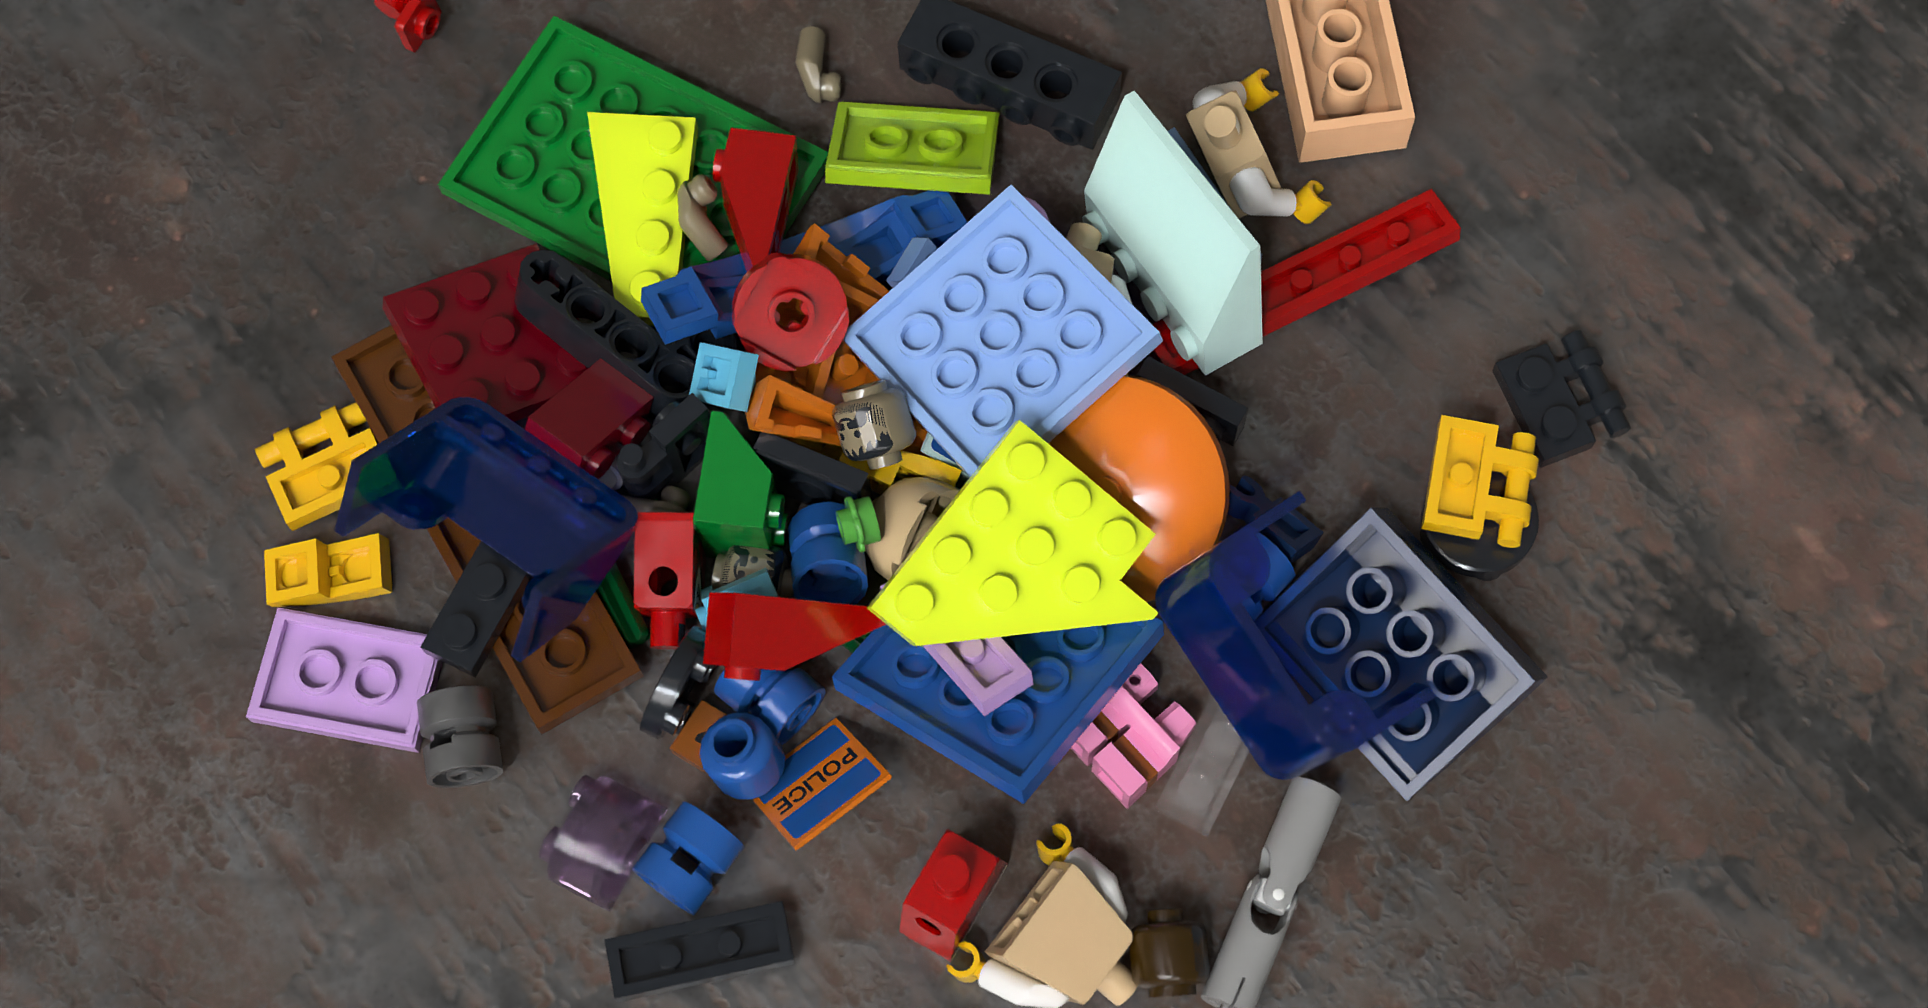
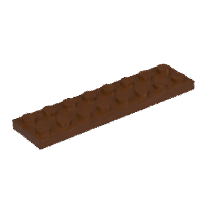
[331,325,644,734]

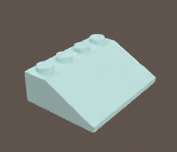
[1082,91,1263,376]

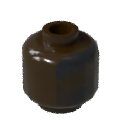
[1129,908,1210,998]

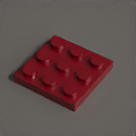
[382,244,588,444]

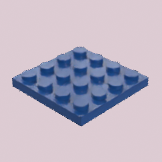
[832,617,1164,804]

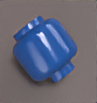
[699,713,785,800]

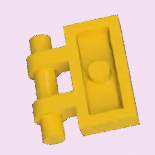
[254,402,397,531]
[1421,415,1539,548]

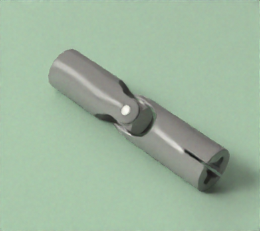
[1201,777,1342,1008]

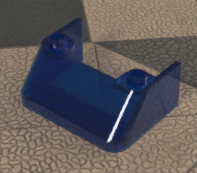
[334,397,638,662]
[1155,491,1436,780]

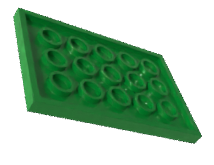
[438,15,828,282]

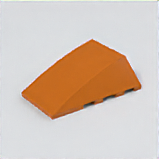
[745,224,933,459]

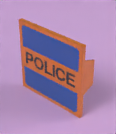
[752,718,892,851]

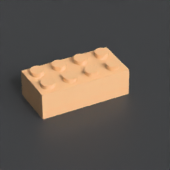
[1266,0,1415,163]

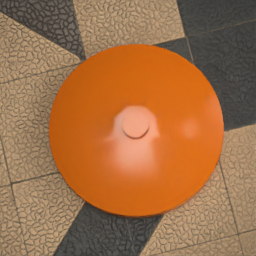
[1048,375,1230,602]

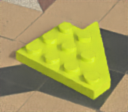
[867,420,1159,646]

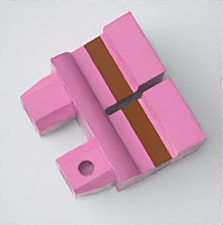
[1071,663,1196,809]

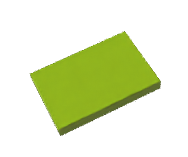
[825,102,999,195]

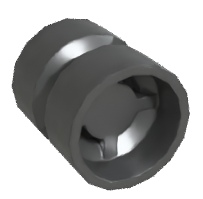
[417,686,503,788]

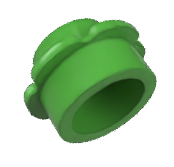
[835,496,881,553]

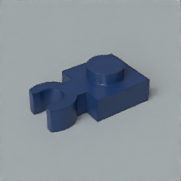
[1227,475,1324,564]

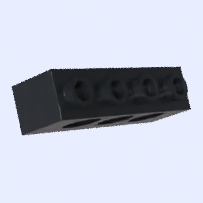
[897,0,1122,150]

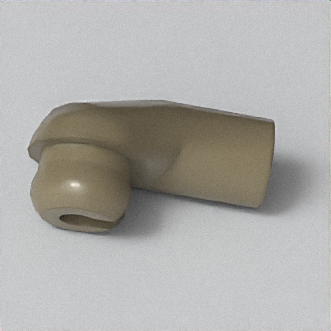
[677,174,729,261]

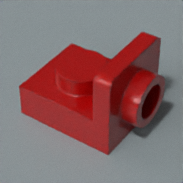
[374,0,442,53]

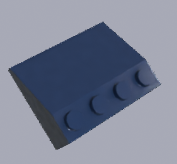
[1248,507,1548,801]

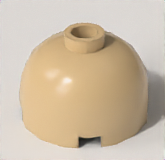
[865,477,960,580]

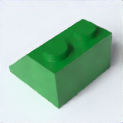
[693,411,790,558]

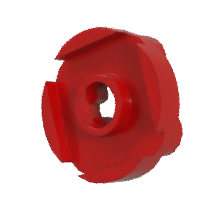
[732,252,849,371]

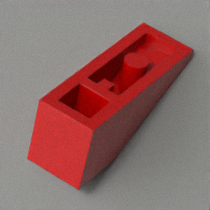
[713,127,799,272]
[703,592,886,681]

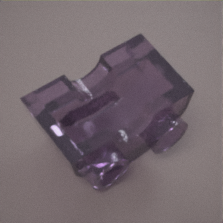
[539,775,668,912]

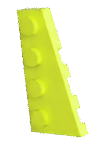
[587,112,698,326]

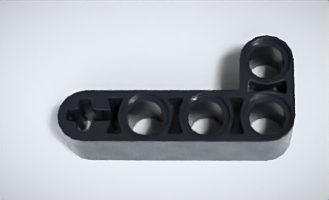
[514,250,737,420]

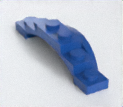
[641,190,968,345]

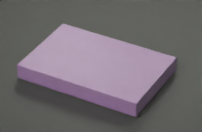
[246,607,443,753]

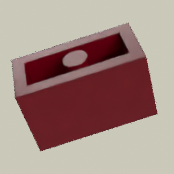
[519,358,654,493]

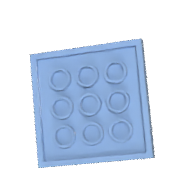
[843,185,1163,477]

